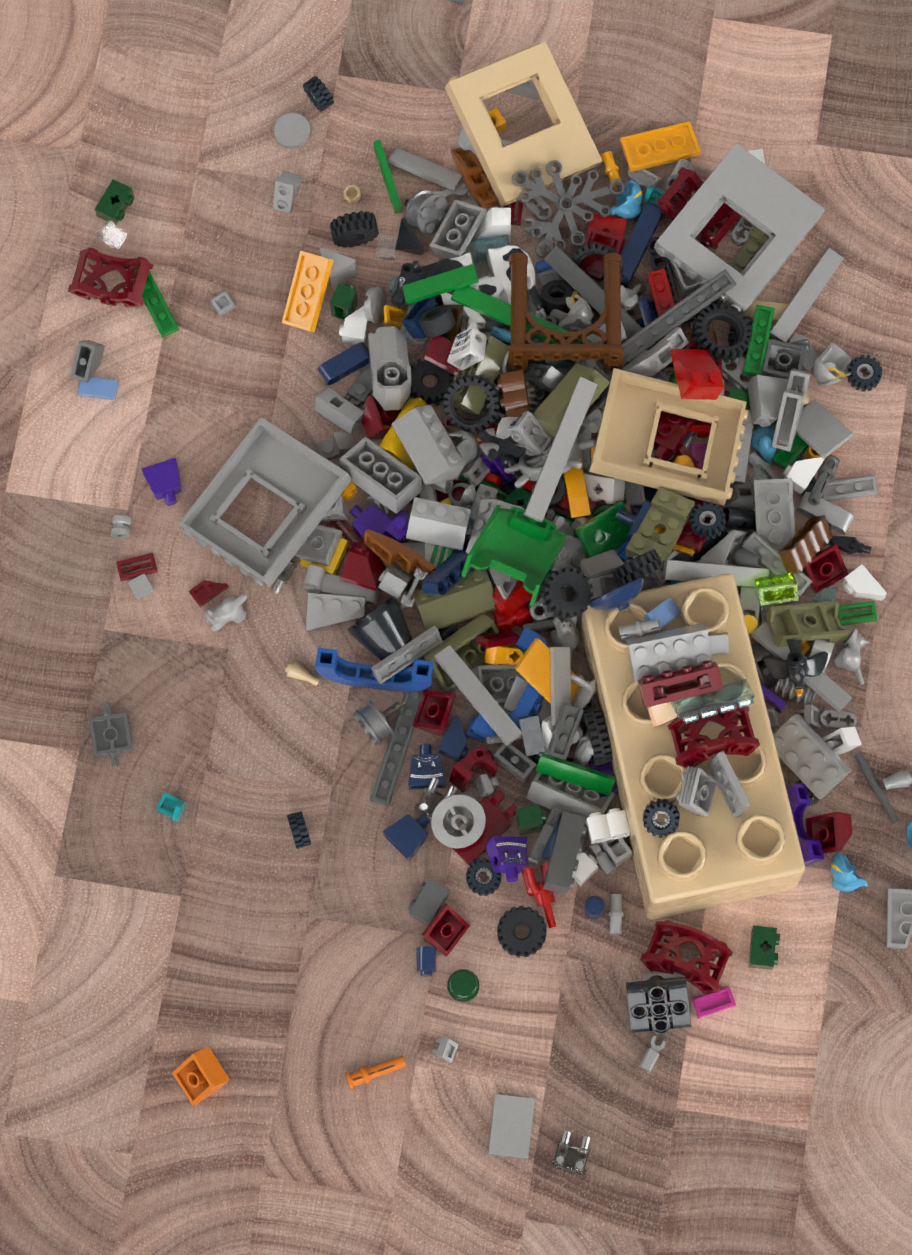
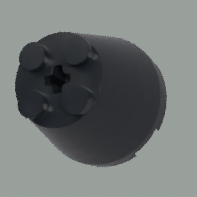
[347,596,413,661]

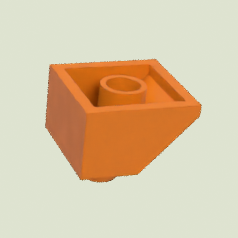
[172,1047,230,1106]

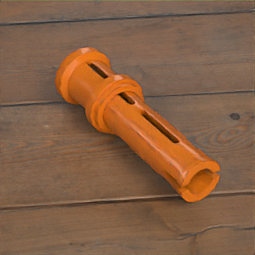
[345,1056,406,1090]

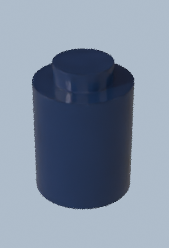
[584,896,605,919]
[416,946,436,976]

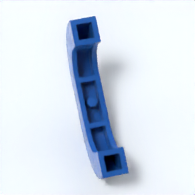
[472,628,550,738]
[315,648,434,692]

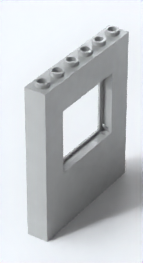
[654,143,826,314]
[179,417,352,588]

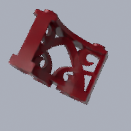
[656,167,742,249]
[68,248,153,307]
[668,703,760,768]
[640,920,733,993]

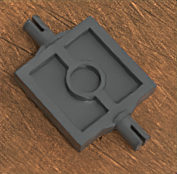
[89,702,133,767]

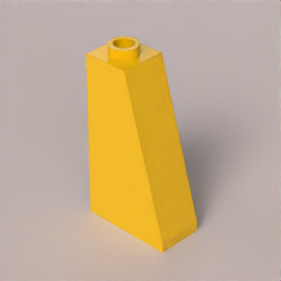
[379,398,427,471]

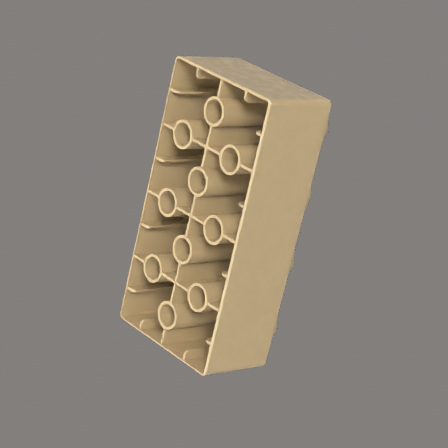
[581,573,805,920]

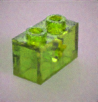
[755,573,799,606]

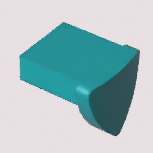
[643,185,671,206]
[156,792,187,822]

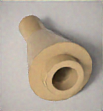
[285,660,320,686]

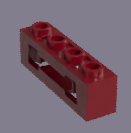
[637,660,723,708]

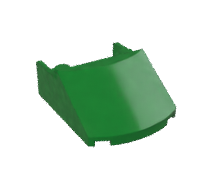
[461,505,567,607]

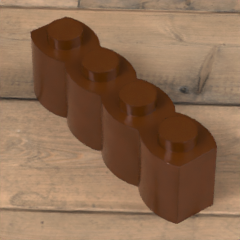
[497,370,531,446]
[779,515,833,574]

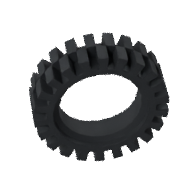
[692,304,752,363]

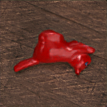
[494,603,533,632]

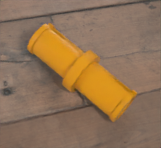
[601,151,621,190]

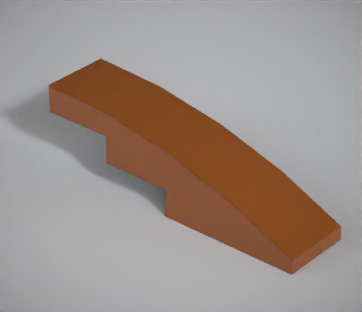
[451,147,498,209]
[363,529,435,576]

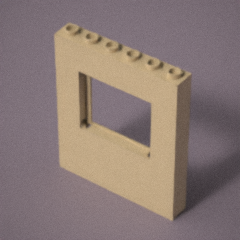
[445,42,602,207]
[589,368,748,506]

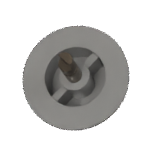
[431,794,486,848]

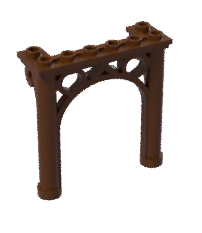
[509,252,624,371]

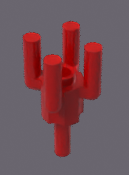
[522,862,556,928]

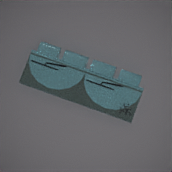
[671,679,754,724]

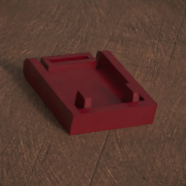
[579,227,625,279]

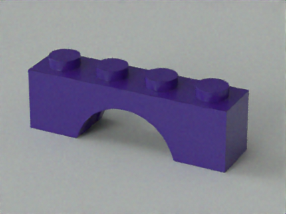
[786,784,825,866]

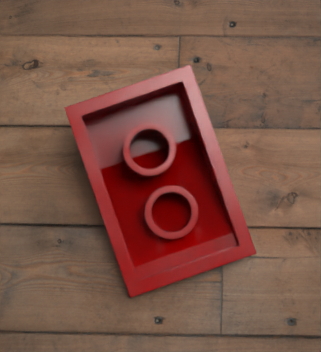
[670,349,724,400]

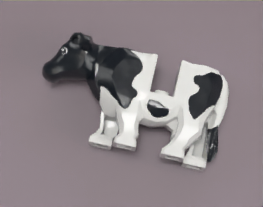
[391,245,543,332]

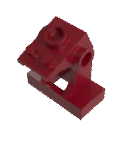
[449,745,498,793]

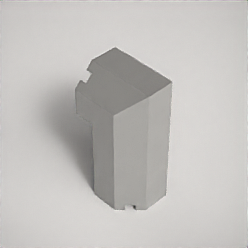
[368,326,411,411]

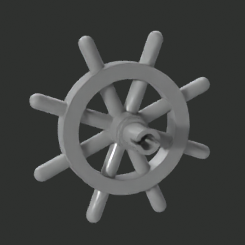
[504,425,596,488]

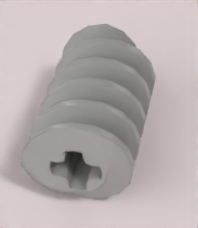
[775,678,816,706]

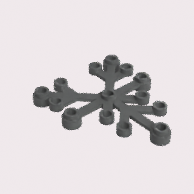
[512,160,624,258]

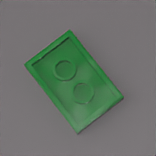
[576,501,631,558]

